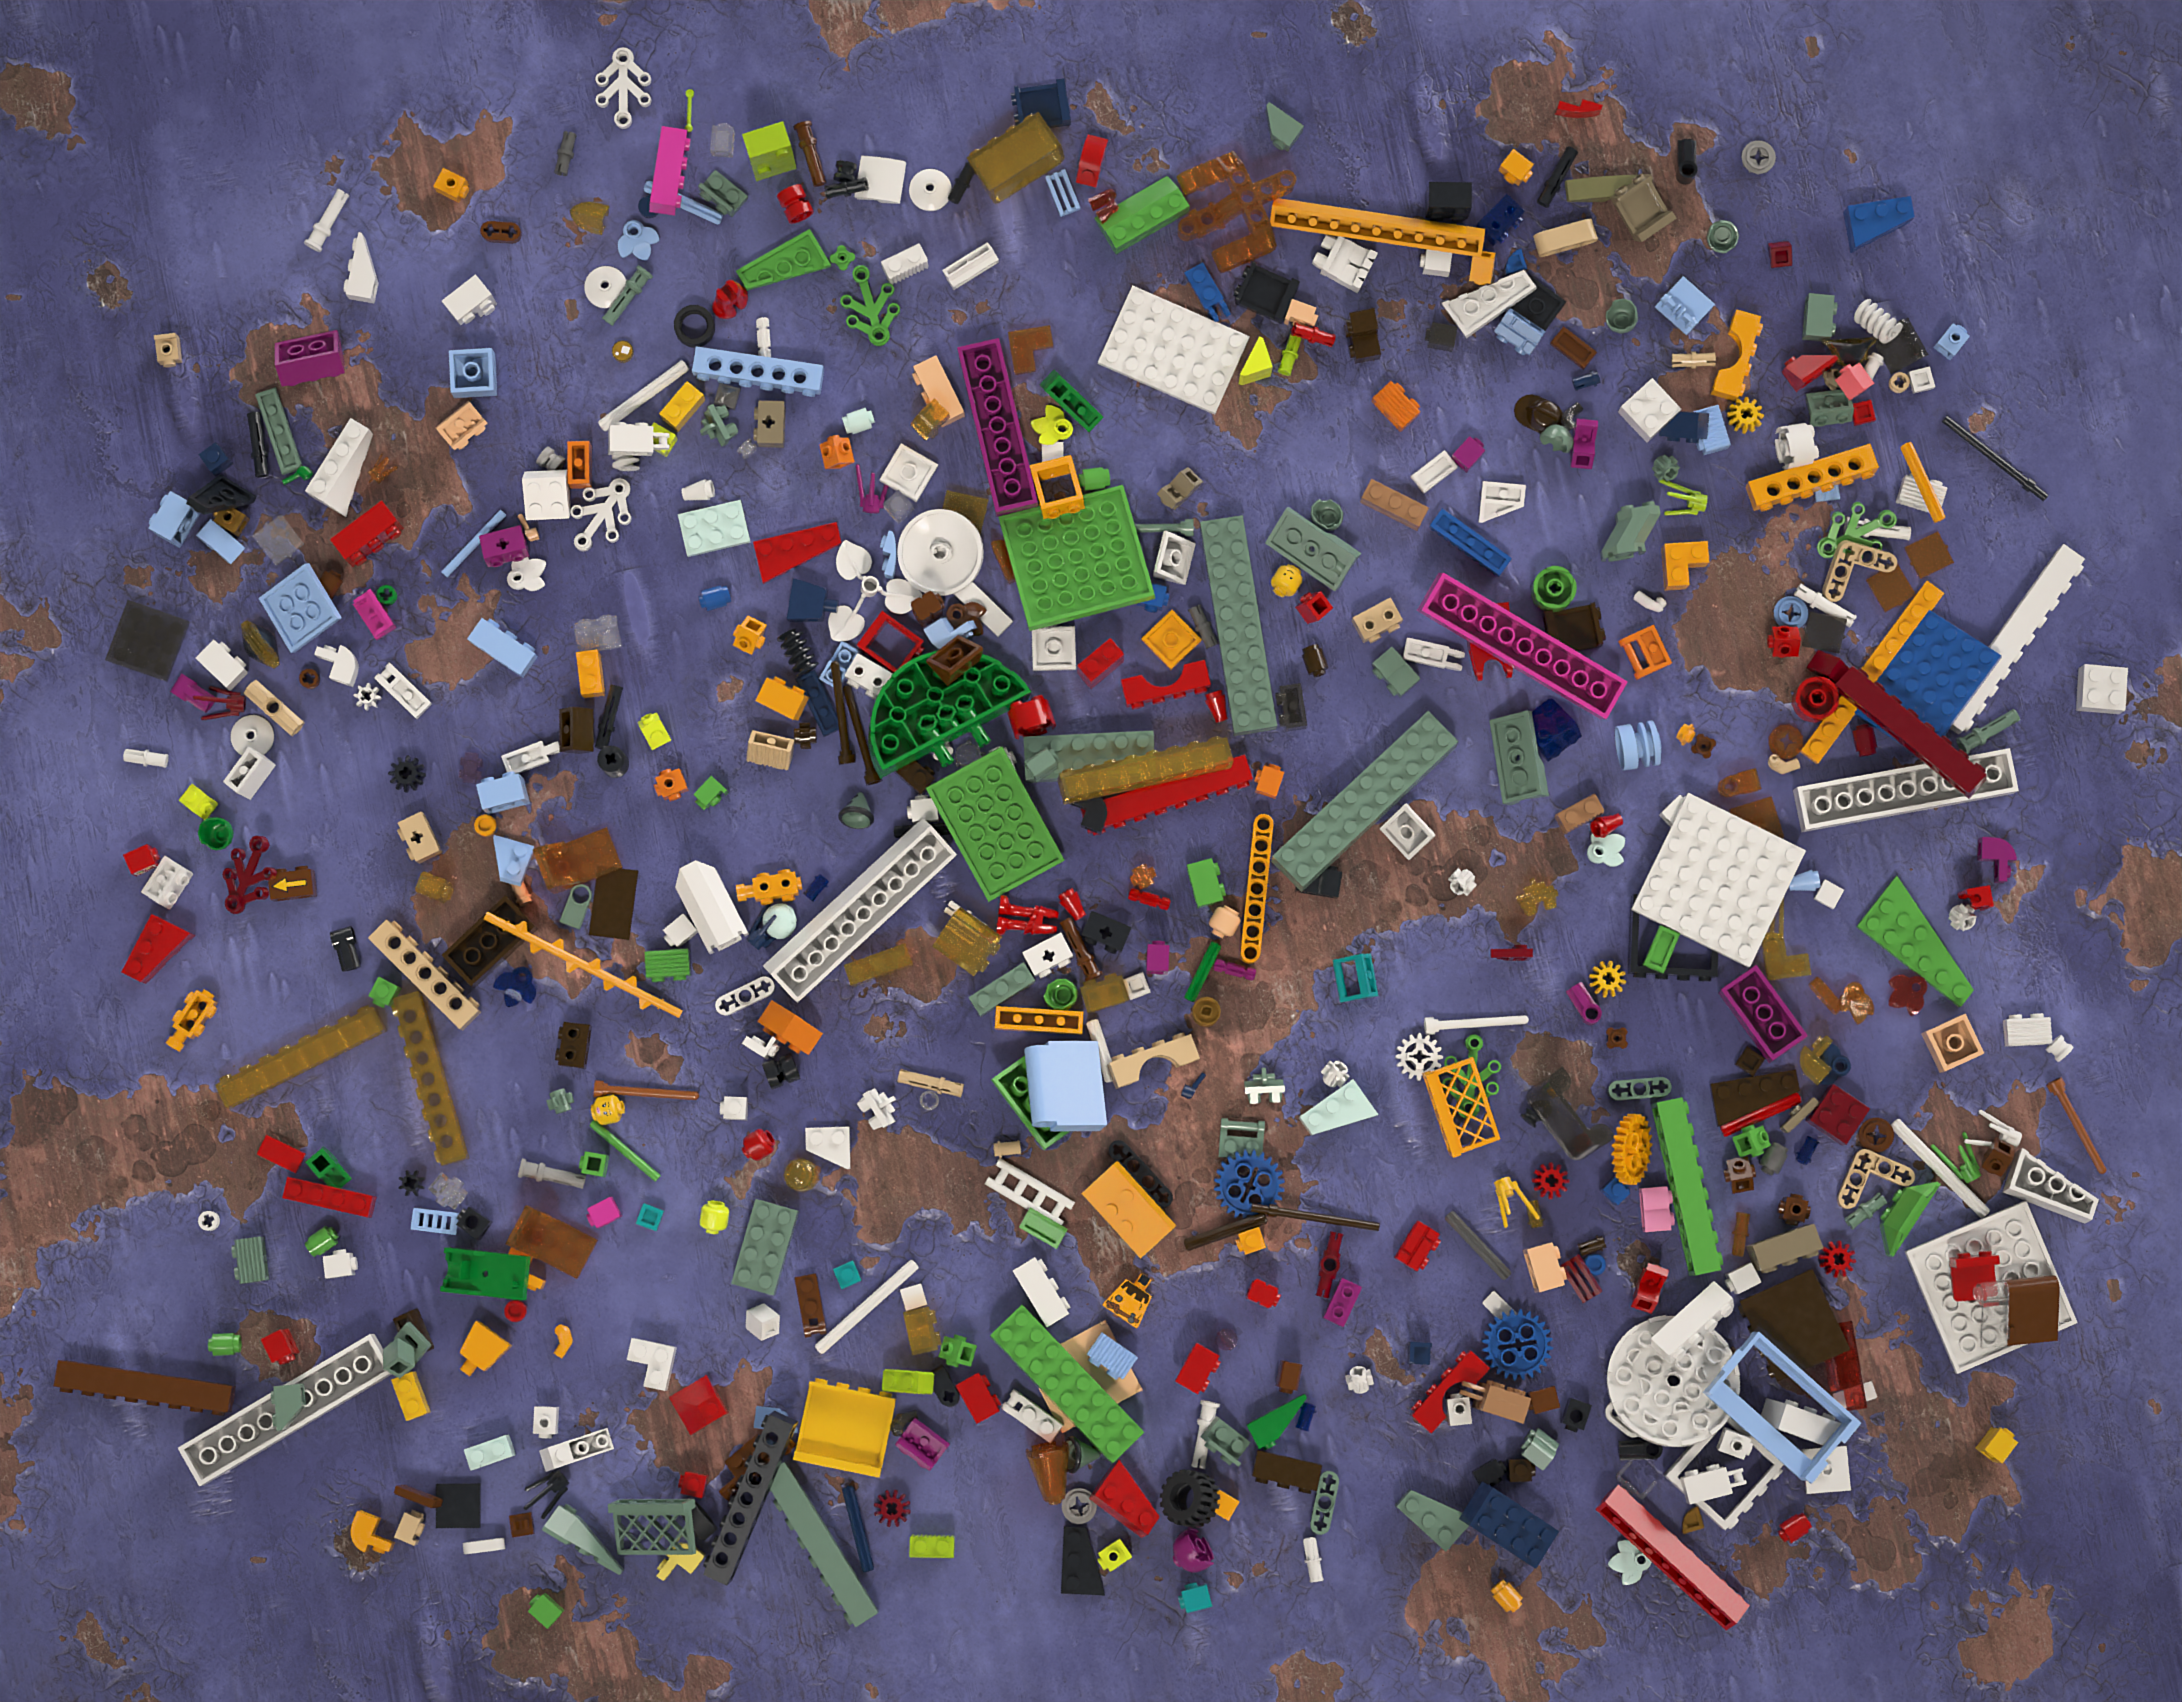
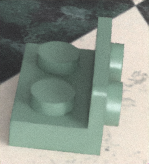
[698,170,748,217]
[1805,389,1854,427]
[1200,1416,1251,1467]

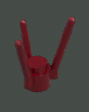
[193,686,246,720]

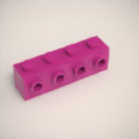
[649,126,691,216]

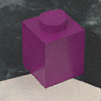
[1451,436,1485,473]

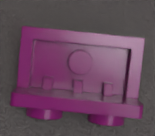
[895,1418,950,1471]

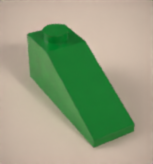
[1039,370,1103,432]
[1246,1394,1307,1450]

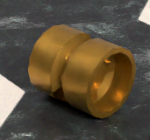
[1192,997,1221,1027]

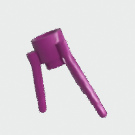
[856,464,889,514]

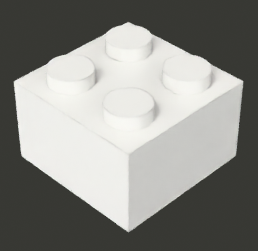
[1618,378,1682,443]
[522,470,571,520]
[2076,664,2128,714]

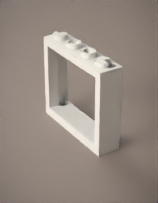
[1664,1417,1784,1530]

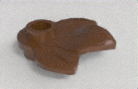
[946,602,987,636]

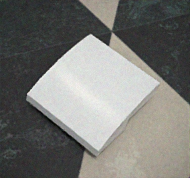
[855,156,906,204]

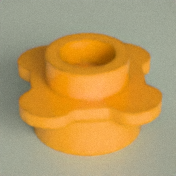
[1676,724,1696,746]

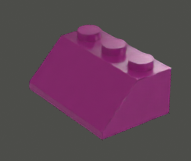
[275,330,345,387]

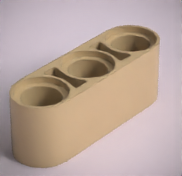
[1533,219,1598,257]

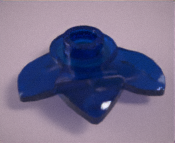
[493,967,536,1007]

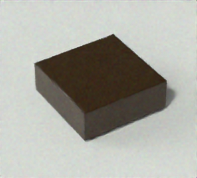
[1734,1046,1766,1077]

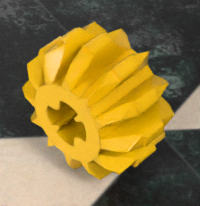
[1727,397,1764,434]
[1589,961,1626,998]

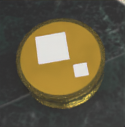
[612,340,634,363]

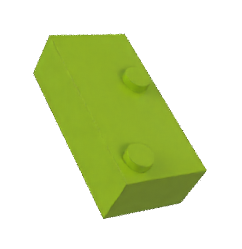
[742,121,797,181]

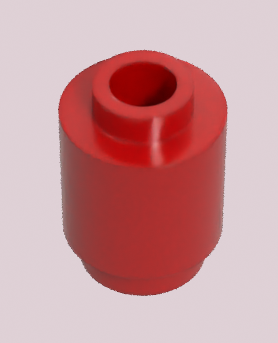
[1777,1513,1812,1544]

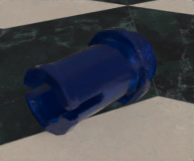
[803,874,829,902]
[1795,1136,1820,1165]
[1295,1402,1317,1432]

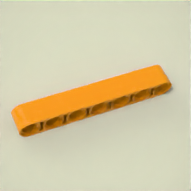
[1240,814,1273,964]

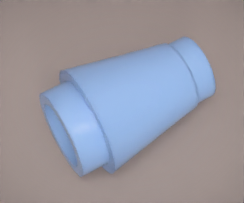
[1789,870,1821,891]

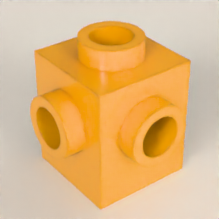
[733,616,767,655]

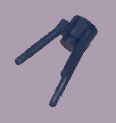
[746,904,777,950]

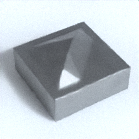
[714,383,741,410]

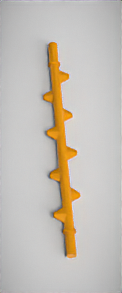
[484,912,683,1018]

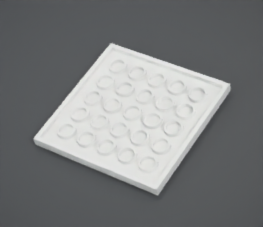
[1631,793,1806,968]
[1904,1201,2077,1374]

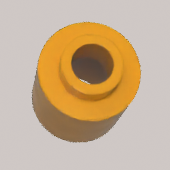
[1490,1579,1523,1613]

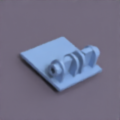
[1655,276,1715,335]

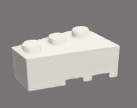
[1761,1398,1841,1446]

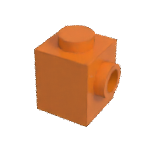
[1254,764,1284,799]

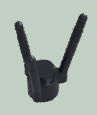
[524,1470,570,1519]

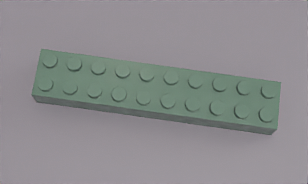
[1199,515,1277,736]
[1271,711,1459,892]

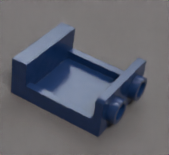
[1011,78,1071,133]

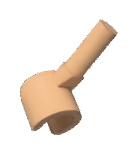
[517,514,539,541]

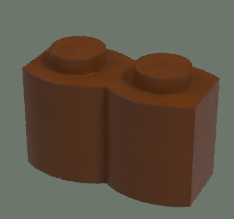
[1275,1360,1303,1394]

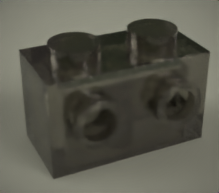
[1275,683,1307,732]

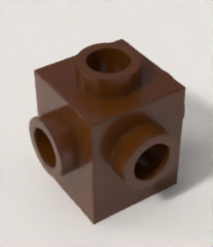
[1723,1156,1756,1194]
[1777,1193,1811,1226]

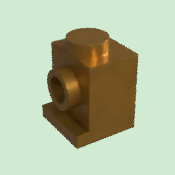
[213,508,250,537]

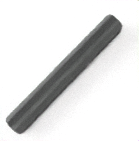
[1445,1211,1511,1280]

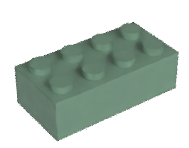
[731,1199,799,1296]

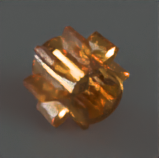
[1130,864,1157,890]

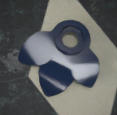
[1807,1041,1851,1085]

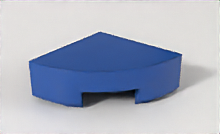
[1505,249,1527,276]

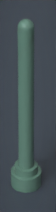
[1135,519,1194,536]

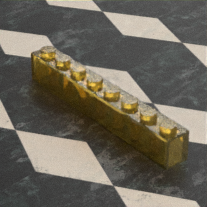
[1057,736,1234,805]
[215,1005,387,1109]

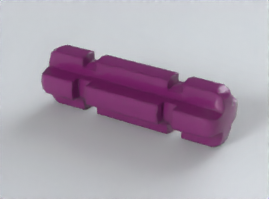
[1214,959,1256,981]

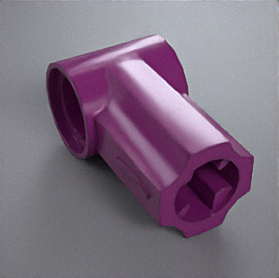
[170,673,215,713]
[1566,982,1602,1025]

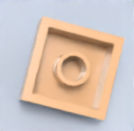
[1921,1014,1984,1073]
[1522,1242,1567,1292]

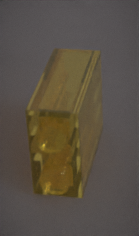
[932,907,1002,976]

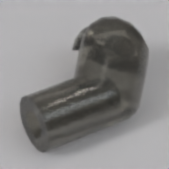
[1561,402,1583,431]
[890,1410,918,1437]

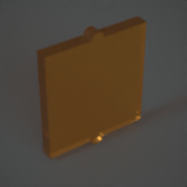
[1904,531,1954,579]
[1866,564,1916,612]

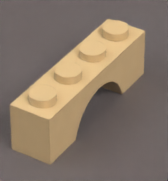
[1107,1032,1200,1089]

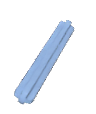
[644,180,723,225]

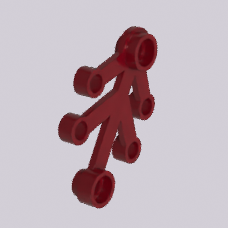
[222,836,277,914]

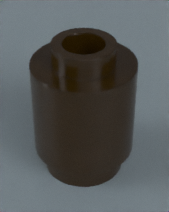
[1302,644,1329,678]

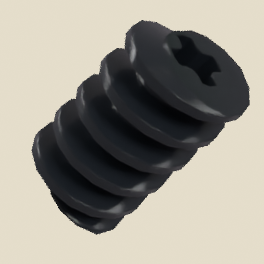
[777,628,819,677]
[597,746,629,778]

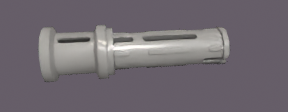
[518,1158,586,1189]

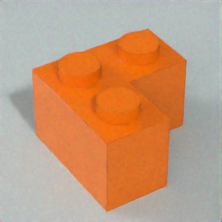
[757,1000,823,1055]

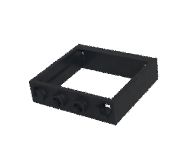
[1628,894,1718,982]

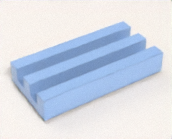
[1045,169,1080,217]

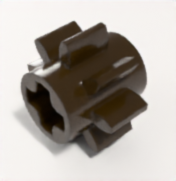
[794,722,817,749]

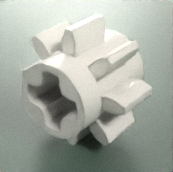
[353,683,382,711]
[1448,868,1477,896]
[1948,903,1977,931]
[1321,1061,1350,1088]
[1345,1366,1374,1394]

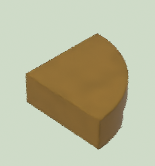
[1682,1506,1705,1534]

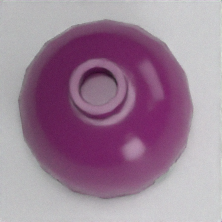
[1173,1527,1214,1573]

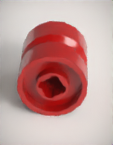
[776,184,814,224]

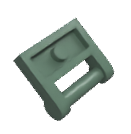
[1218,1118,1265,1158]

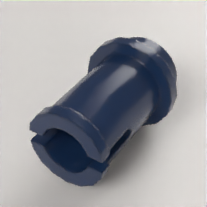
[1572,370,1601,391]

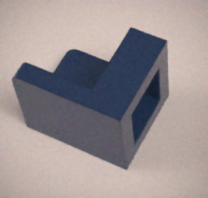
[1407,1342,1432,1365]

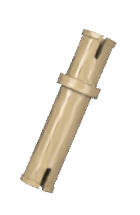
[897,1069,964,1098]

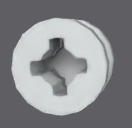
[2045,1035,2074,1062]

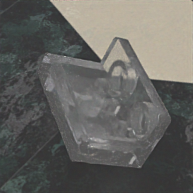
[574,615,622,652]

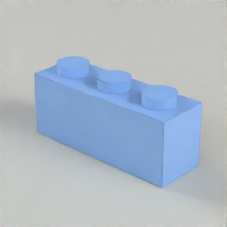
[467,618,537,678]

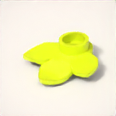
[1031,405,1073,445]

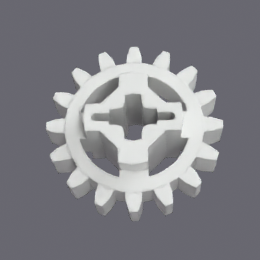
[1395,1033,1443,1081]

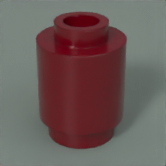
[1852,724,1878,757]

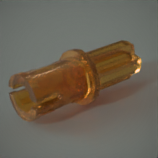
[1732,1212,1750,1257]

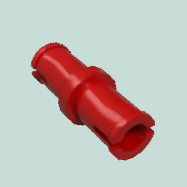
[1291,322,1336,347]

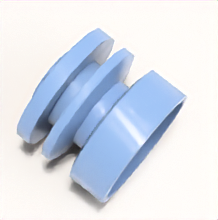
[1615,720,1661,771]

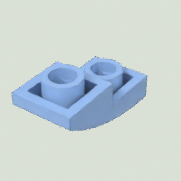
[196,519,245,564]
[880,531,897,580]
[819,641,861,687]

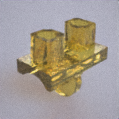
[1516,878,1559,916]

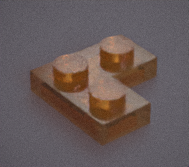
[1008,325,1053,375]

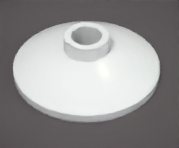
[909,169,952,211]
[584,266,626,308]
[231,715,274,755]

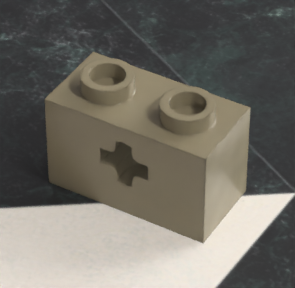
[753,401,786,448]

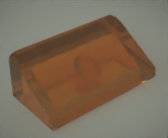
[991,540,1016,584]

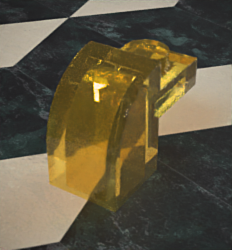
[910,398,950,441]
[1800,1035,1833,1086]

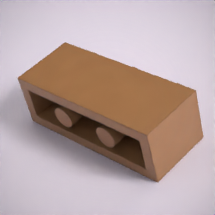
[1360,479,1429,531]

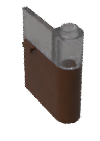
[1973,1275,2060,1348]

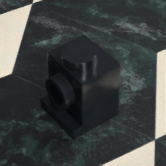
[1472,1458,1508,1487]

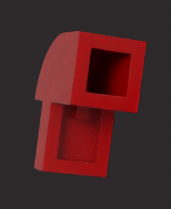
[1076,134,1109,188]
[1631,1263,1669,1314]

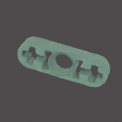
[1607,1077,1672,1101]
[1310,1471,1339,1535]

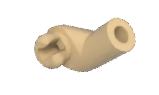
[1768,754,1800,774]

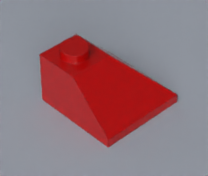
[1782,355,1838,392]
[669,1375,729,1435]

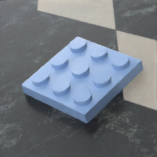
[259,563,341,653]

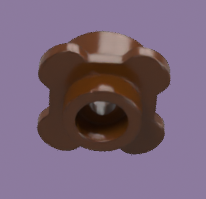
[1691,734,1716,759]
[1606,1027,1628,1049]

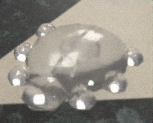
[955,740,986,767]

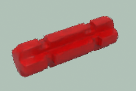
[1128,888,1171,910]

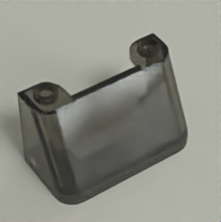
[1526,1066,1614,1161]

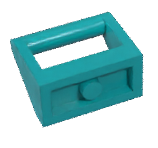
[1332,953,1378,1003]

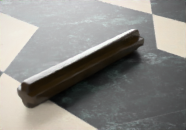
[1184,1213,1267,1251]

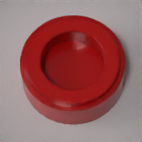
[504,1300,527,1322]

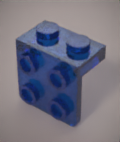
[1532,698,1582,762]

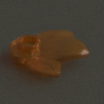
[1839,982,1874,1025]

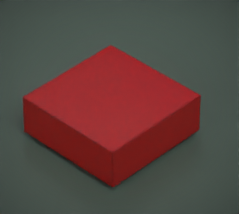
[1852,400,1876,426]

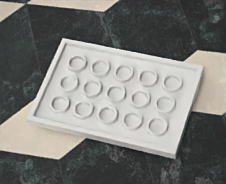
[1098,285,1250,415]

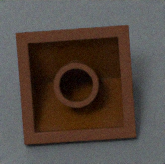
[926,635,983,686]

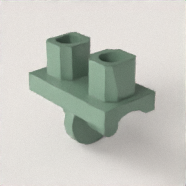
[700,404,738,447]
[1244,1067,1285,1104]

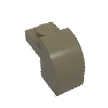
[1157,467,1203,510]

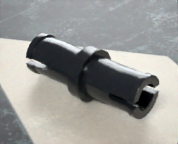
[824,177,869,199]

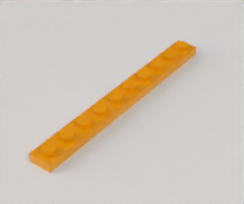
[1800,581,1944,764]

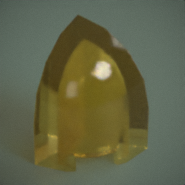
[570,202,609,235]

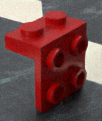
[1949,1251,2000,1302]

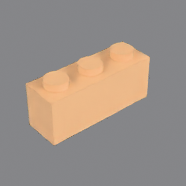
[912,356,965,427]

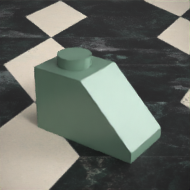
[1266,102,1304,152]

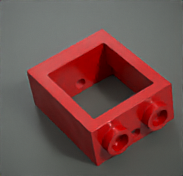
[857,611,925,673]

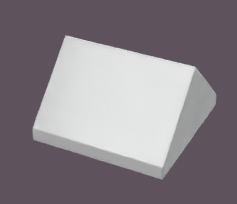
[1153,531,1195,585]
[1380,803,1435,860]

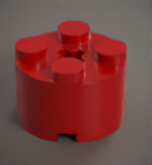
[1791,677,1839,723]
[1007,695,1056,739]

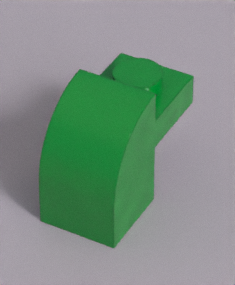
[305,1146,352,1188]

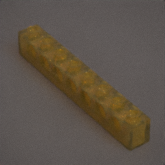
[391,991,470,1166]

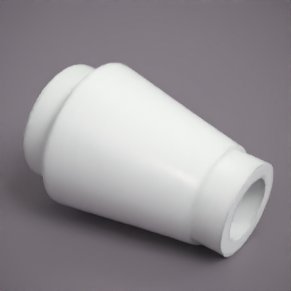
[682,479,715,501]

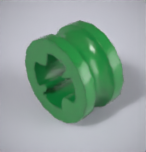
[376,585,397,606]

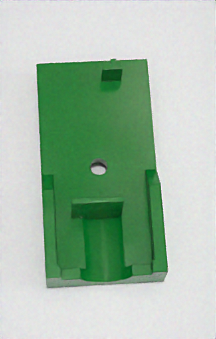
[440,1247,531,1301]

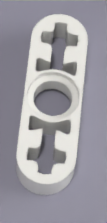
[715,977,775,1016]

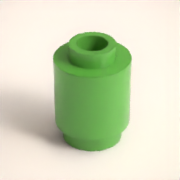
[1078,467,1110,491]
[305,1226,339,1257]
[208,1333,242,1356]

